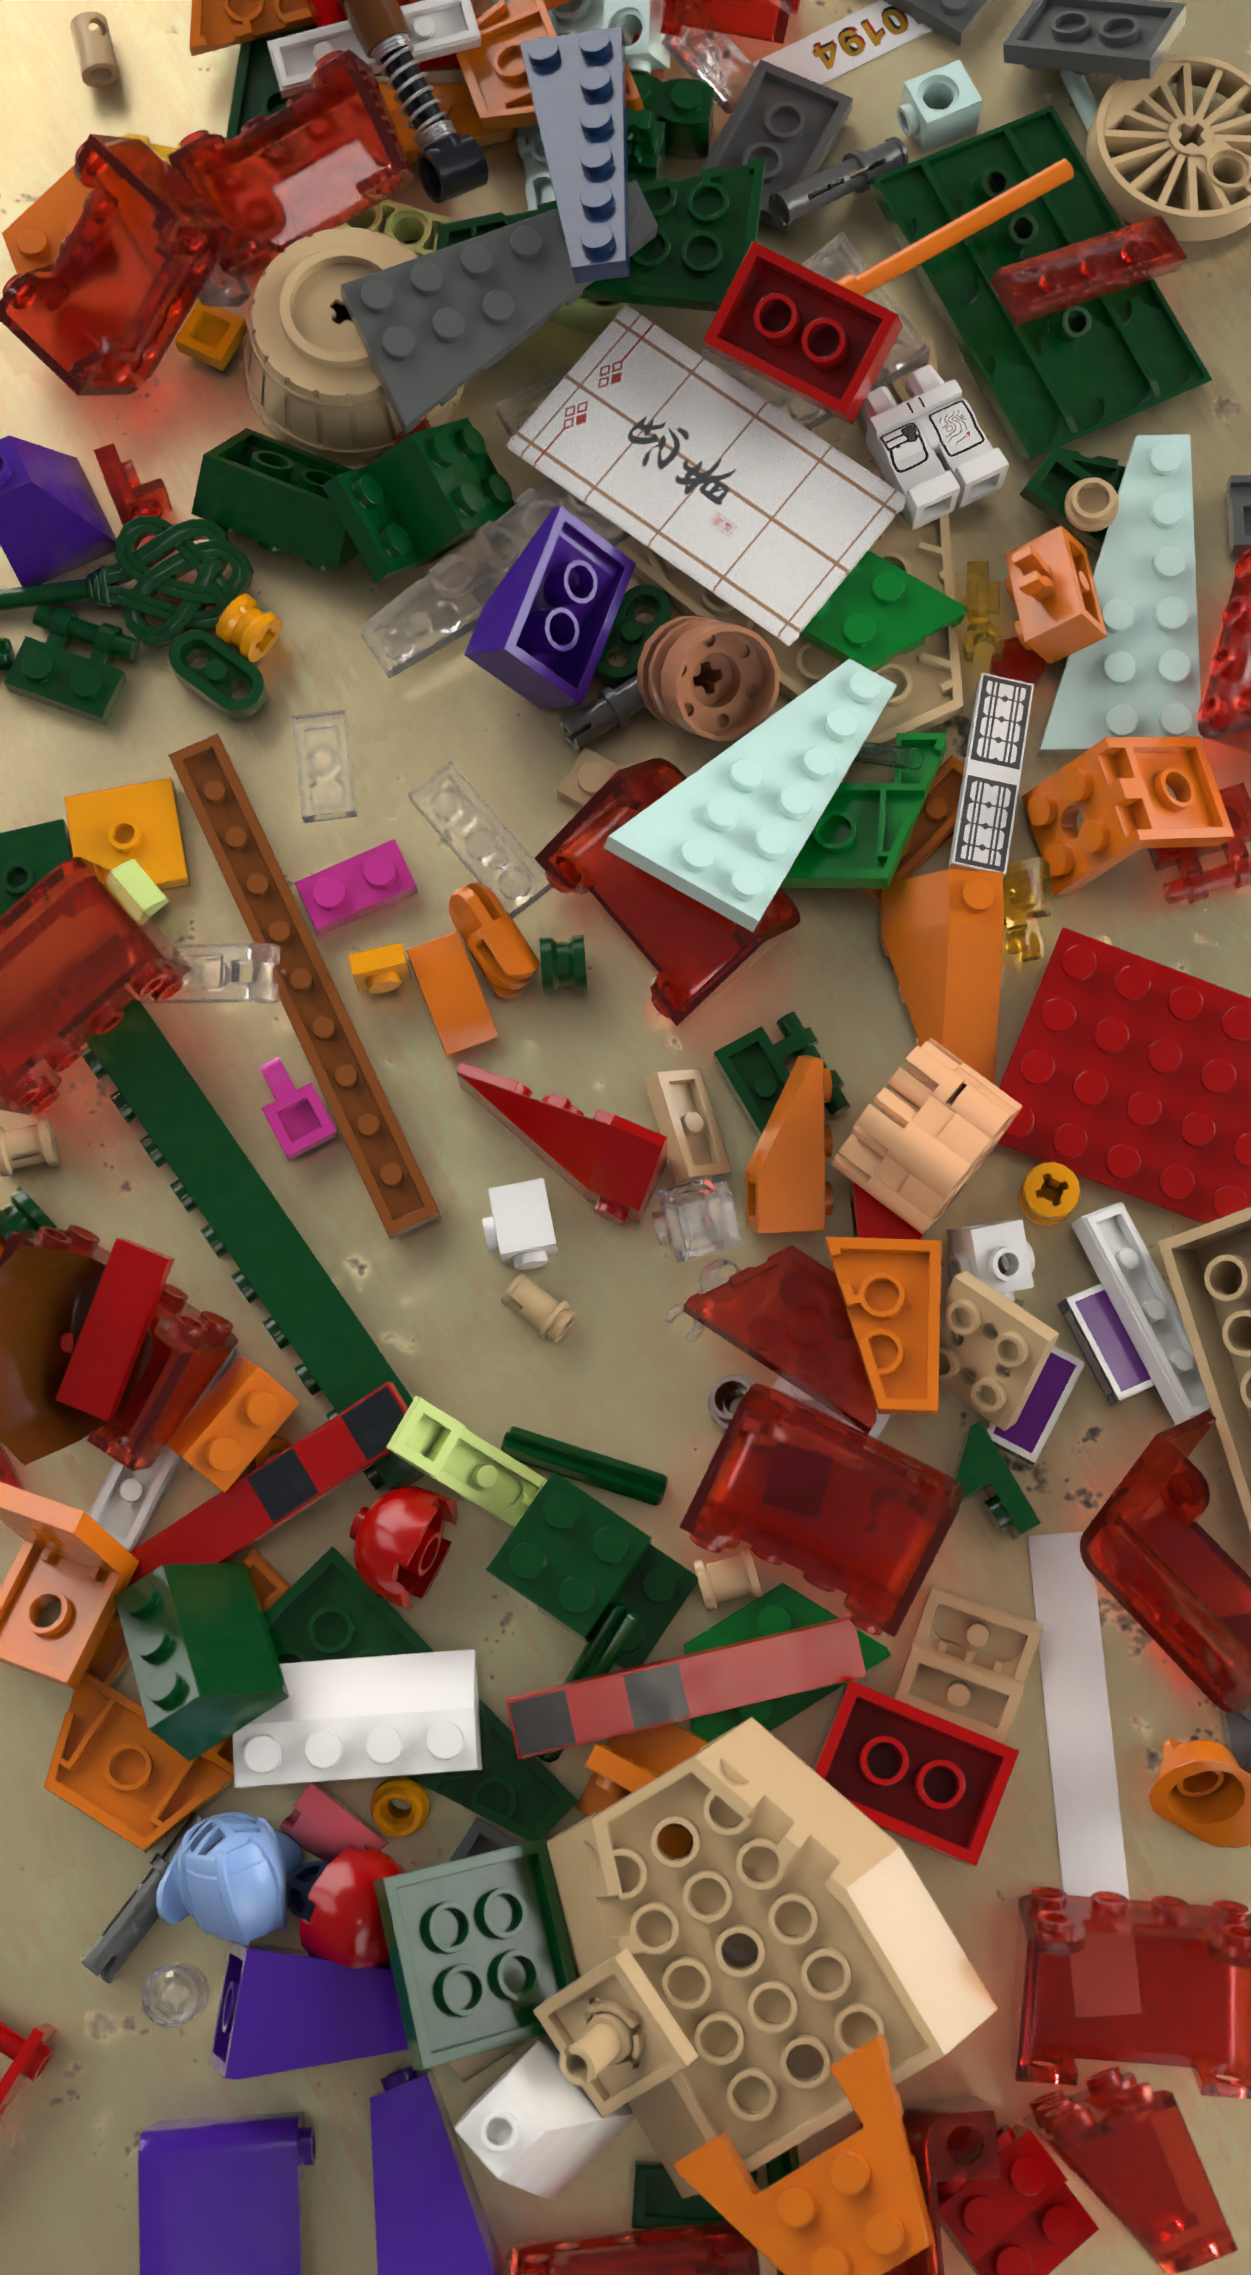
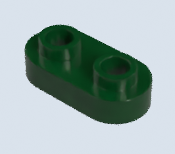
[594,585,672,686]
[169,630,266,719]

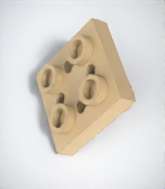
[939,1270,1059,1431]
[533,1947,699,2118]

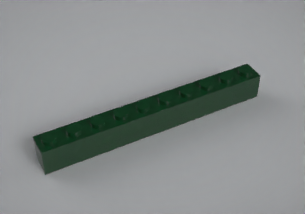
[78,993,426,1491]

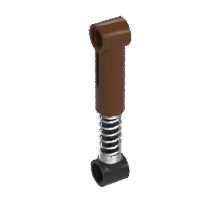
[338,0,488,204]

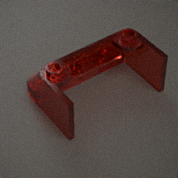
[1080,1411,1251,1713]

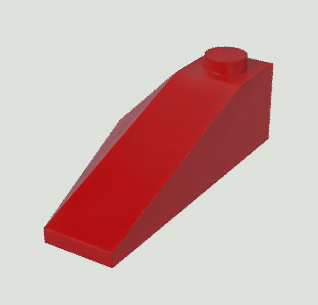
[456,1062,667,1224]

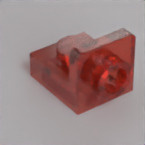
[94,443,172,526]

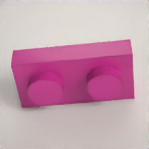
[294,839,418,937]

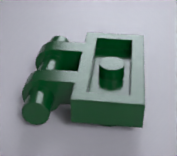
[4,605,140,726]
[713,1012,851,1138]

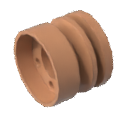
[637,615,780,742]

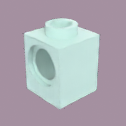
[603,0,673,75]
[897,59,982,153]

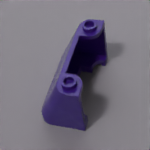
[138,2111,316,2275]

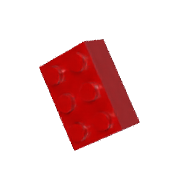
[702,241,903,425]
[813,1680,1019,1866]

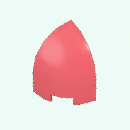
[280,1782,390,1863]

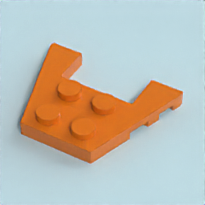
[455,0,644,131]
[44,1615,234,1853]
[673,2034,934,2275]

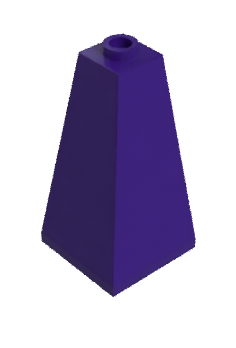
[0,435,116,587]
[209,1942,409,2080]
[370,2065,508,2275]

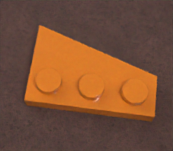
[189,0,316,56]
[825,1237,942,1416]

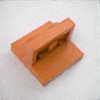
[575,1723,709,1858]

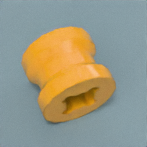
[215,594,283,663]
[1018,1162,1080,1227]

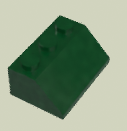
[191,428,358,571]
[114,1562,290,1761]

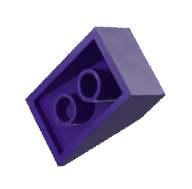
[464,505,636,710]

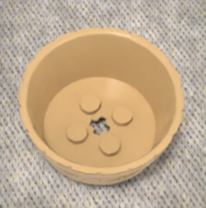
[243,228,464,466]

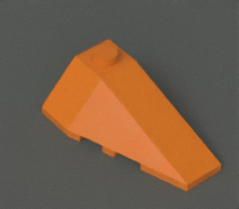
[879,869,1004,1084]

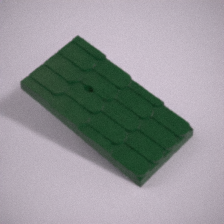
[867,105,1212,461]

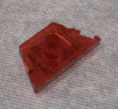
[683,1245,877,1435]

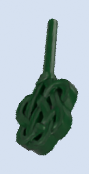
[0,515,254,647]

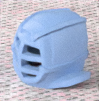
[156,1811,303,1946]

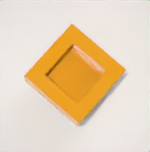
[175,298,248,371]
[348,942,411,994]

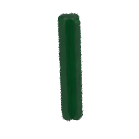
[501,1426,668,1506]
[535,1601,639,1763]

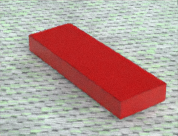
[55,1237,175,1422]

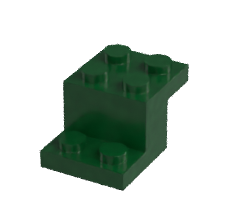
[322,417,520,582]
[486,1471,698,1669]

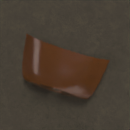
[0,1245,153,1466]

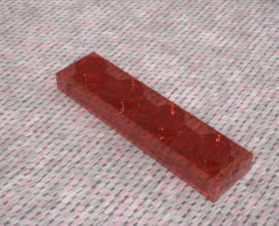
[990,216,1188,325]

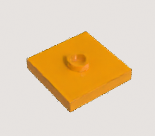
[64,777,190,890]

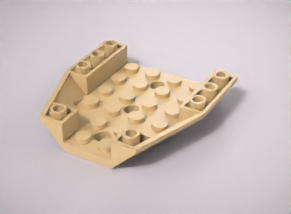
[547,1717,998,2199]

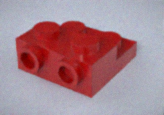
[925,2124,1099,2275]

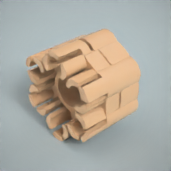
[831,1038,1023,1234]

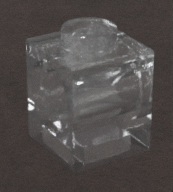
[651,1174,743,1262]

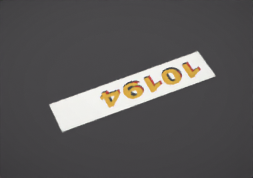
[752,0,933,85]

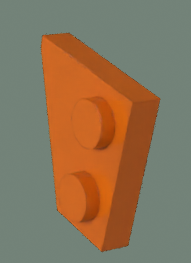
[2,160,119,287]

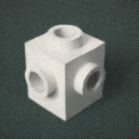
[947,1219,1035,1302]

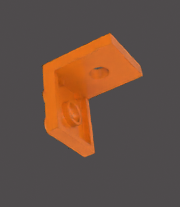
[1022,737,1234,896]
[0,1482,140,1690]

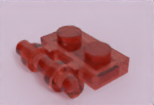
[1148,782,1251,904]

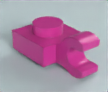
[258,1056,339,1161]

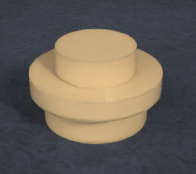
[1064,477,1119,532]

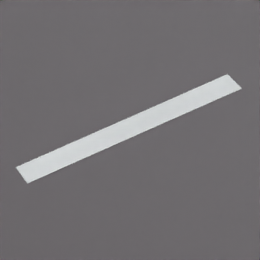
[1027,1531,1141,2018]

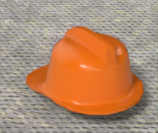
[1148,1738,1251,1848]

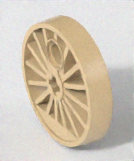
[1086,54,1251,241]

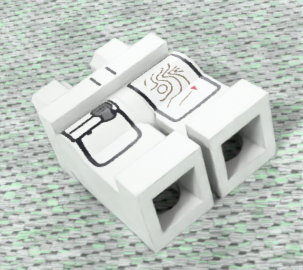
[861,365,1009,531]

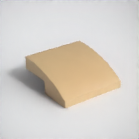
[894,1584,1043,1744]

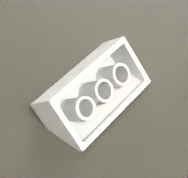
[232,1649,483,1788]

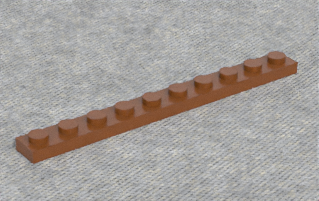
[168,733,441,1240]

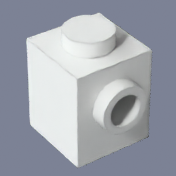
[482,1178,558,1270]

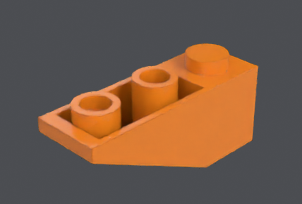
[745,1055,833,1233]

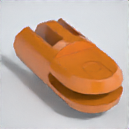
[449,883,541,1000]

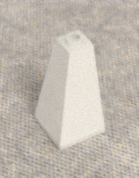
[454,2034,635,2201]

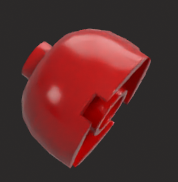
[349,1486,458,1609]
[299,1844,406,1969]

